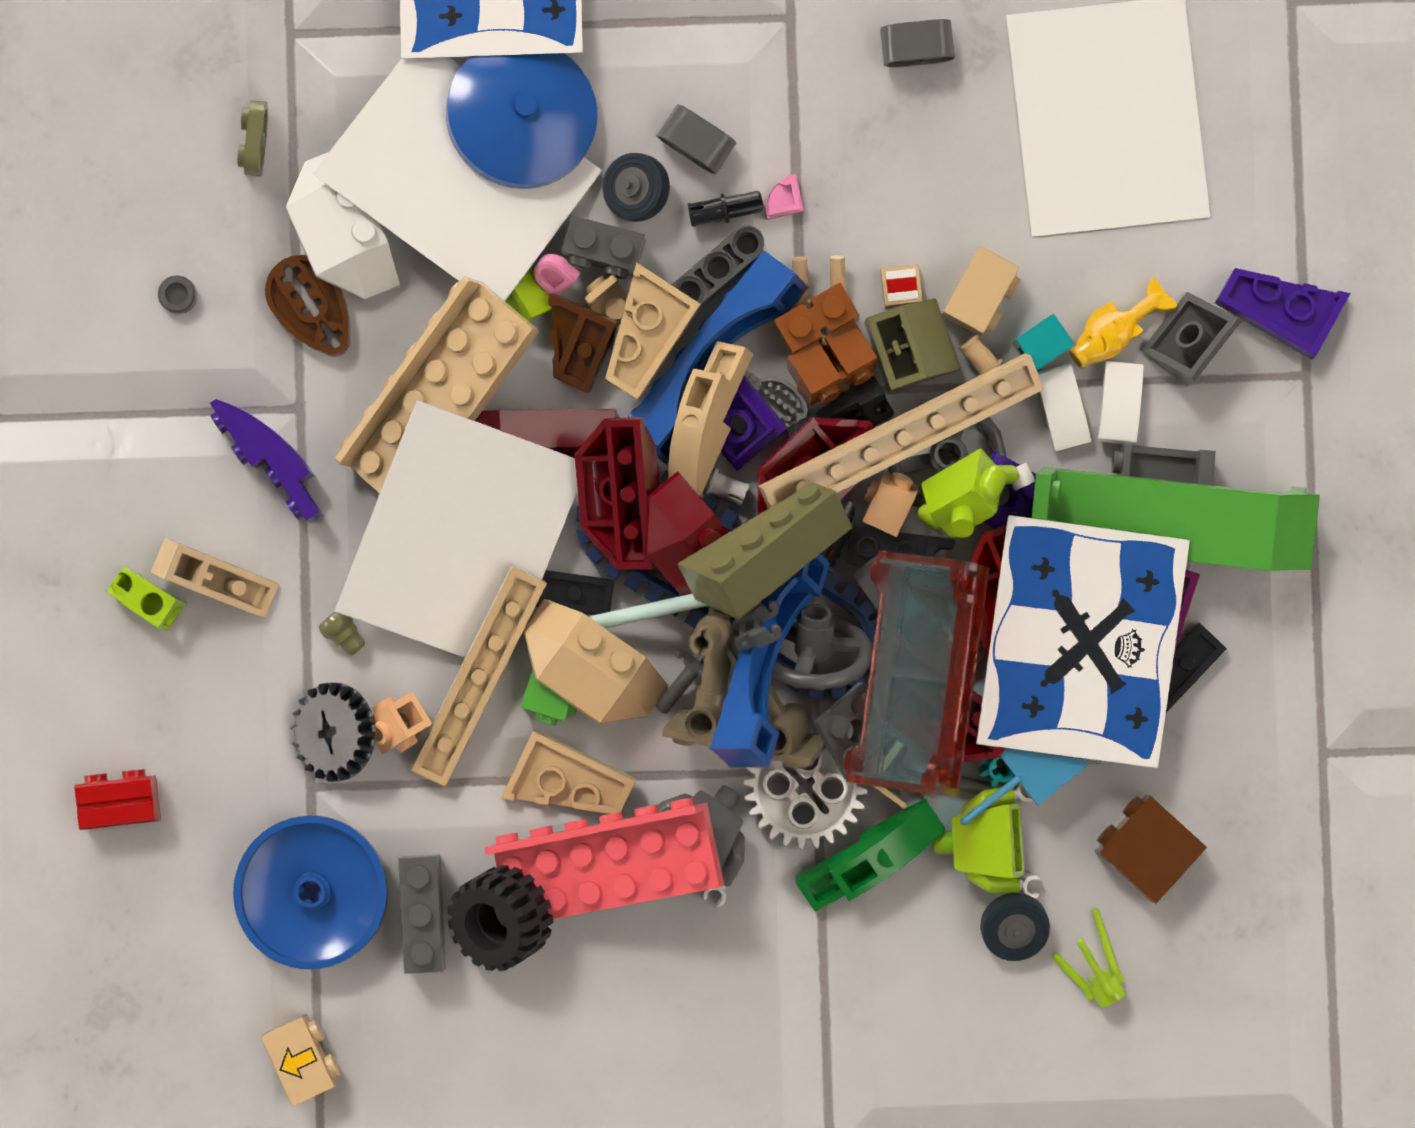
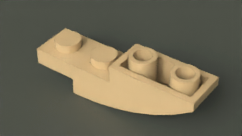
[668,341,753,496]

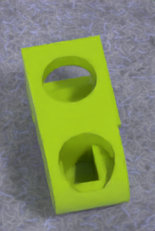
[106,566,187,632]

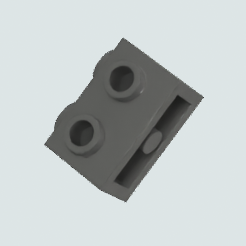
[561,215,646,279]

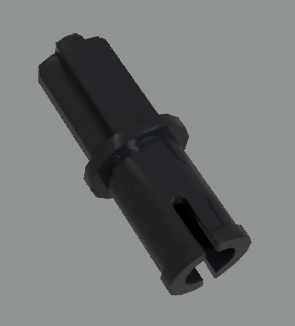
[687,191,764,227]

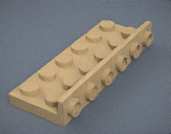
[335,276,539,493]

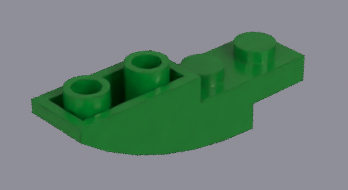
[795,798,945,911]

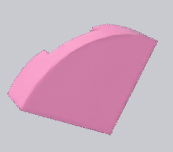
[766,174,804,220]

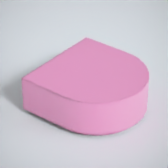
[534,254,580,295]

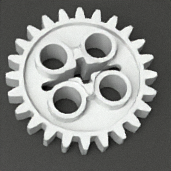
[744,726,867,850]

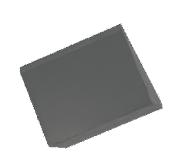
[1141,292,1241,387]

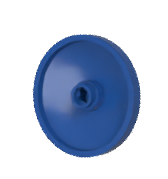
[446,53,598,189]
[233,815,388,970]

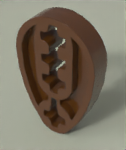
[265,255,351,357]

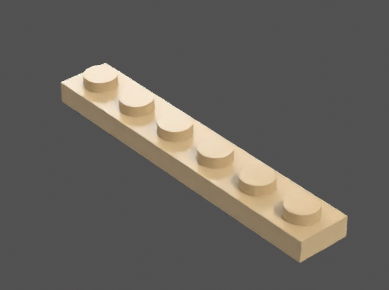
[410,565,547,786]

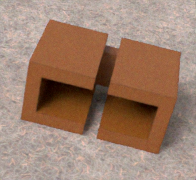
[774,282,859,355]
[787,320,877,406]

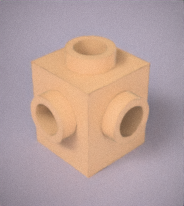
[372,692,432,755]

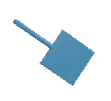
[960,748,1088,825]

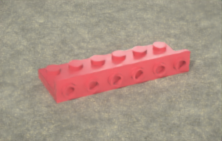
[484,797,724,919]

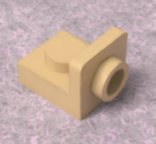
[584,275,628,337]

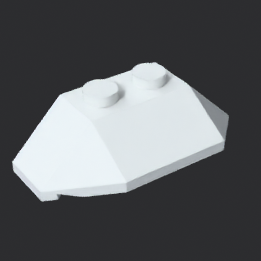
[286,152,400,300]

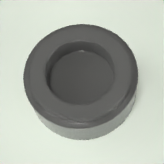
[158,275,198,314]

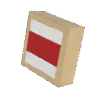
[880,264,923,307]

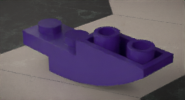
[210,399,323,523]

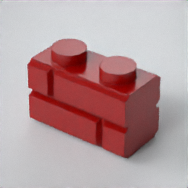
[74,769,161,830]

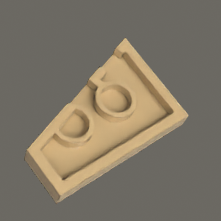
[605,262,701,401]
[500,729,637,814]

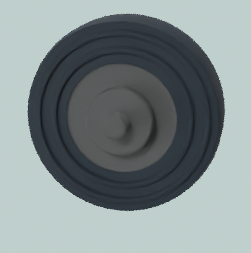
[602,153,670,222]
[980,893,1050,961]

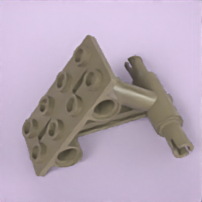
[662,607,826,769]

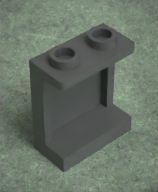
[1111,443,1216,485]

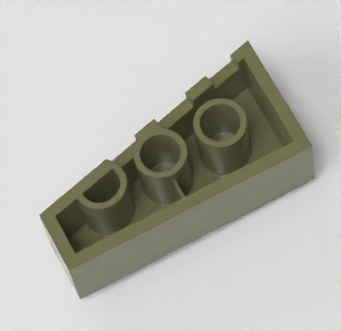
[677,482,853,619]

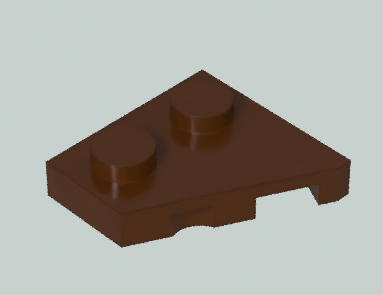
[548,293,619,393]

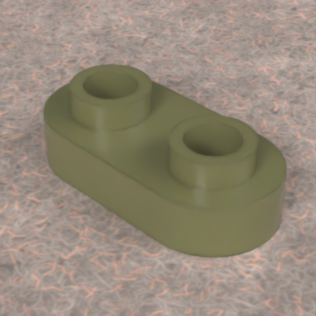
[237,100,268,177]

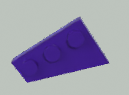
[1214,268,1351,360]

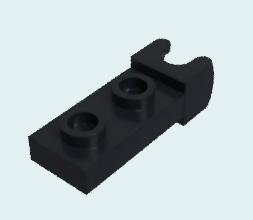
[786,375,894,438]
[846,526,955,578]

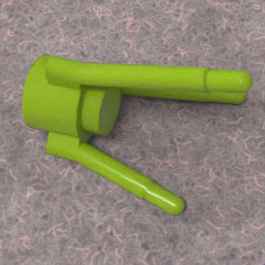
[1053,908,1126,1008]

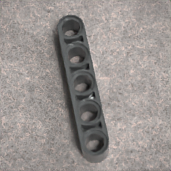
[614,226,765,341]

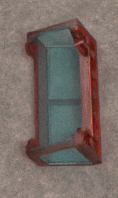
[844,551,989,796]

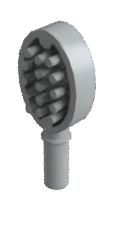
[744,370,808,428]

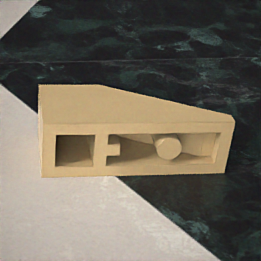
[150,538,279,619]

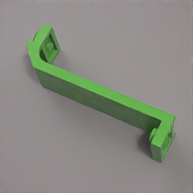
[1032,467,1320,571]

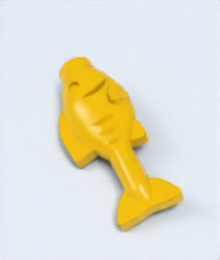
[1069,278,1177,369]

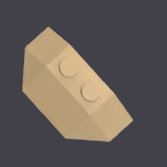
[523,599,668,724]

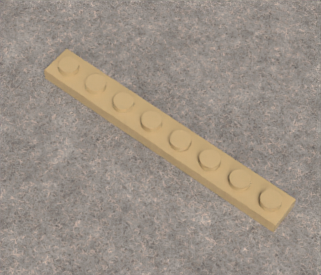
[758,353,1044,509]

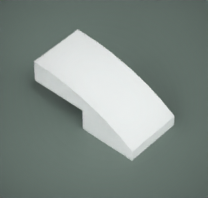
[1098,361,1144,445]
[1038,364,1092,452]

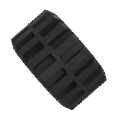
[447,865,553,972]

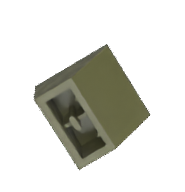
[864,298,960,394]

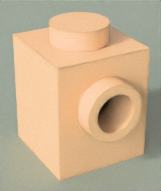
[862,471,919,537]

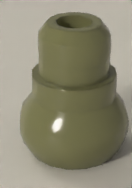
[319,611,365,655]

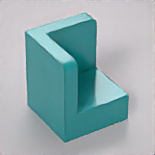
[1013,313,1074,371]

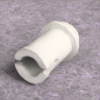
[703,467,749,506]

